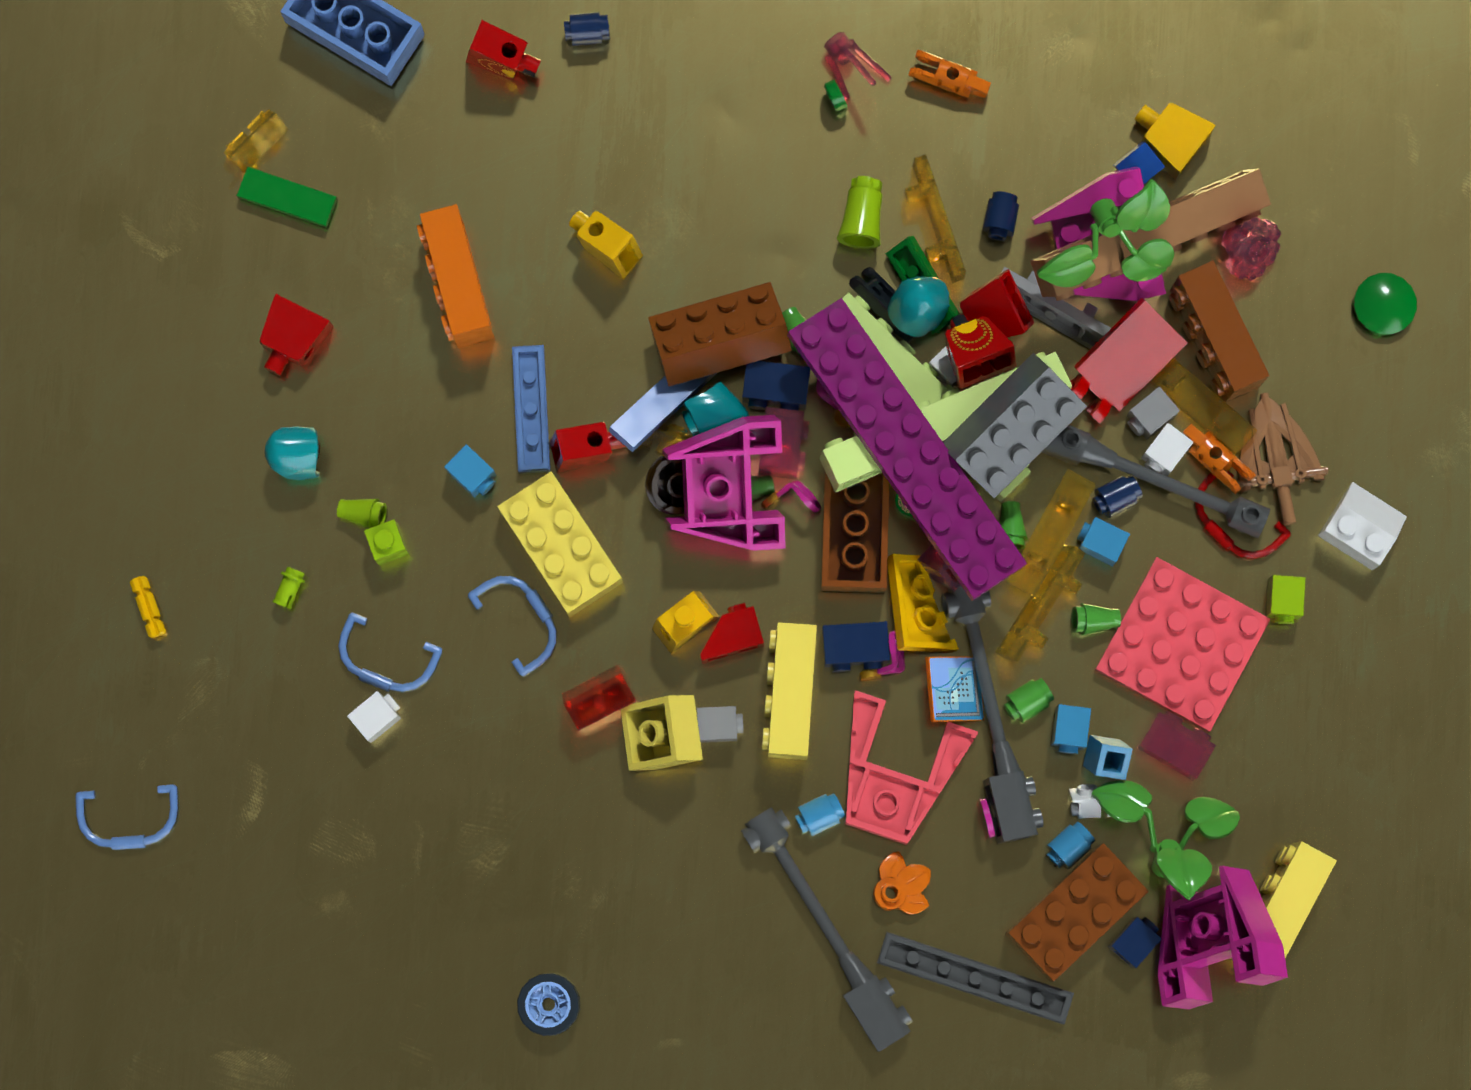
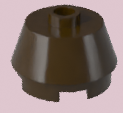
[645,455,684,515]

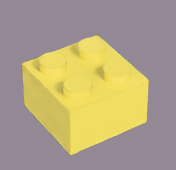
[620,695,703,771]

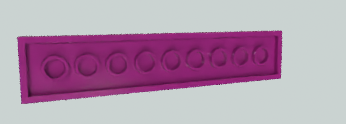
[787,298,1028,601]

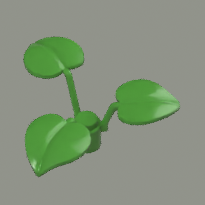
[1036,179,1174,287]
[1091,780,1240,900]

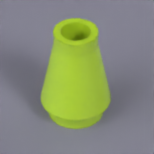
[337,499,387,529]

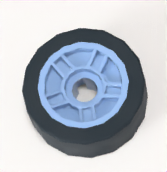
[517,973,580,1036]

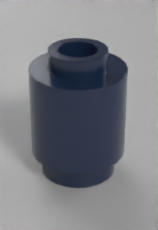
[564,12,610,46]
[983,191,1019,241]
[1092,475,1143,518]

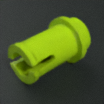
[272,566,305,609]

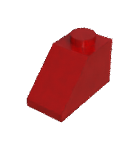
[700,603,764,664]

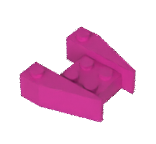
[1031,166,1166,301]
[662,415,786,551]
[1158,866,1288,1009]

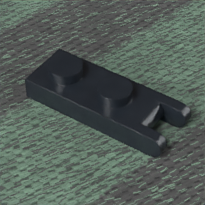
[849,267,916,343]

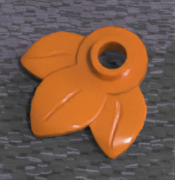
[873,851,931,915]

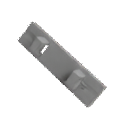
[1001,267,1111,349]

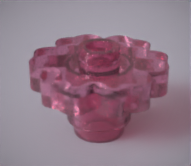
[1222,217,1281,281]

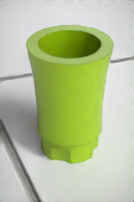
[837,176,883,249]

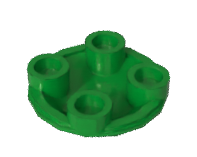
[1352,273,1417,336]

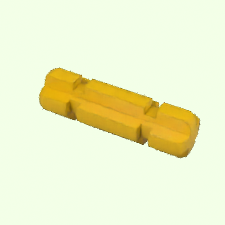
[130,576,166,638]

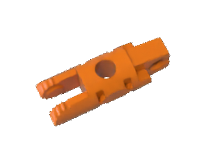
[908,49,991,98]
[1182,424,1256,495]

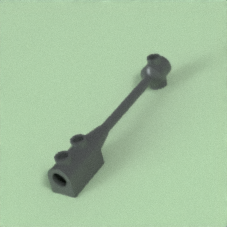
[1042,425,1270,538]
[941,585,1044,844]
[741,807,913,1052]

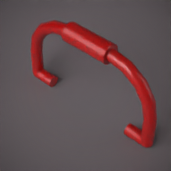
[1195,471,1291,559]

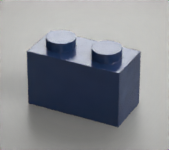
[742,361,810,414]
[822,621,890,672]

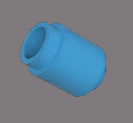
[795,793,845,836]
[1046,822,1096,869]

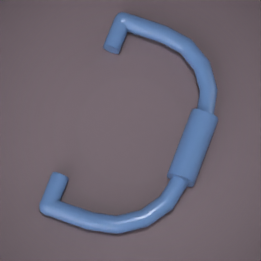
[468,576,556,676]
[338,613,442,692]
[75,784,178,850]

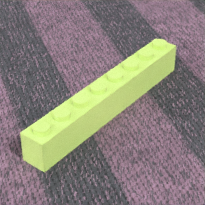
[842,292,1031,503]
[819,351,1072,493]

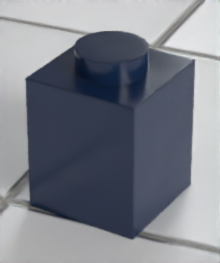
[1108,916,1162,968]

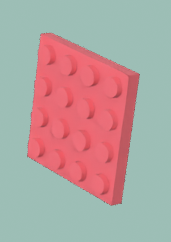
[1095,557,1270,733]

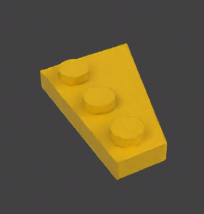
[887,554,959,653]

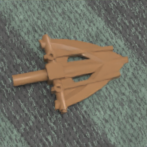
[1237,393,1328,525]

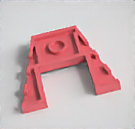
[845,690,978,845]

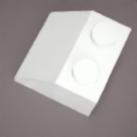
[1318,482,1407,570]

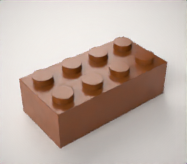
[1169,260,1270,403]
[648,282,792,387]
[821,470,889,593]
[1005,843,1149,982]

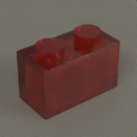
[562,664,636,731]

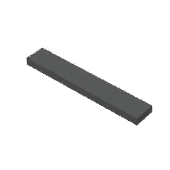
[877,932,1074,1025]

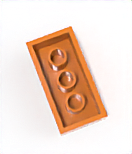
[417,204,495,348]

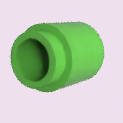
[1004,678,1054,723]

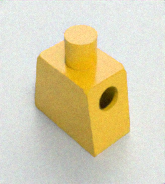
[1134,103,1216,180]
[569,211,643,280]
[652,591,720,654]

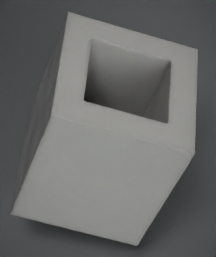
[1126,386,1180,440]
[697,706,743,743]

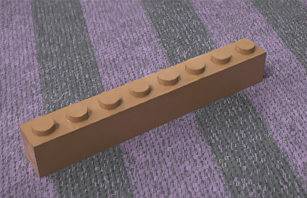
[1030,169,1271,301]

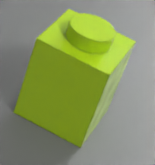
[364,519,409,565]
[1266,575,1306,624]

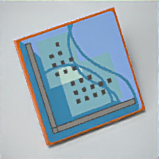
[925,656,985,722]

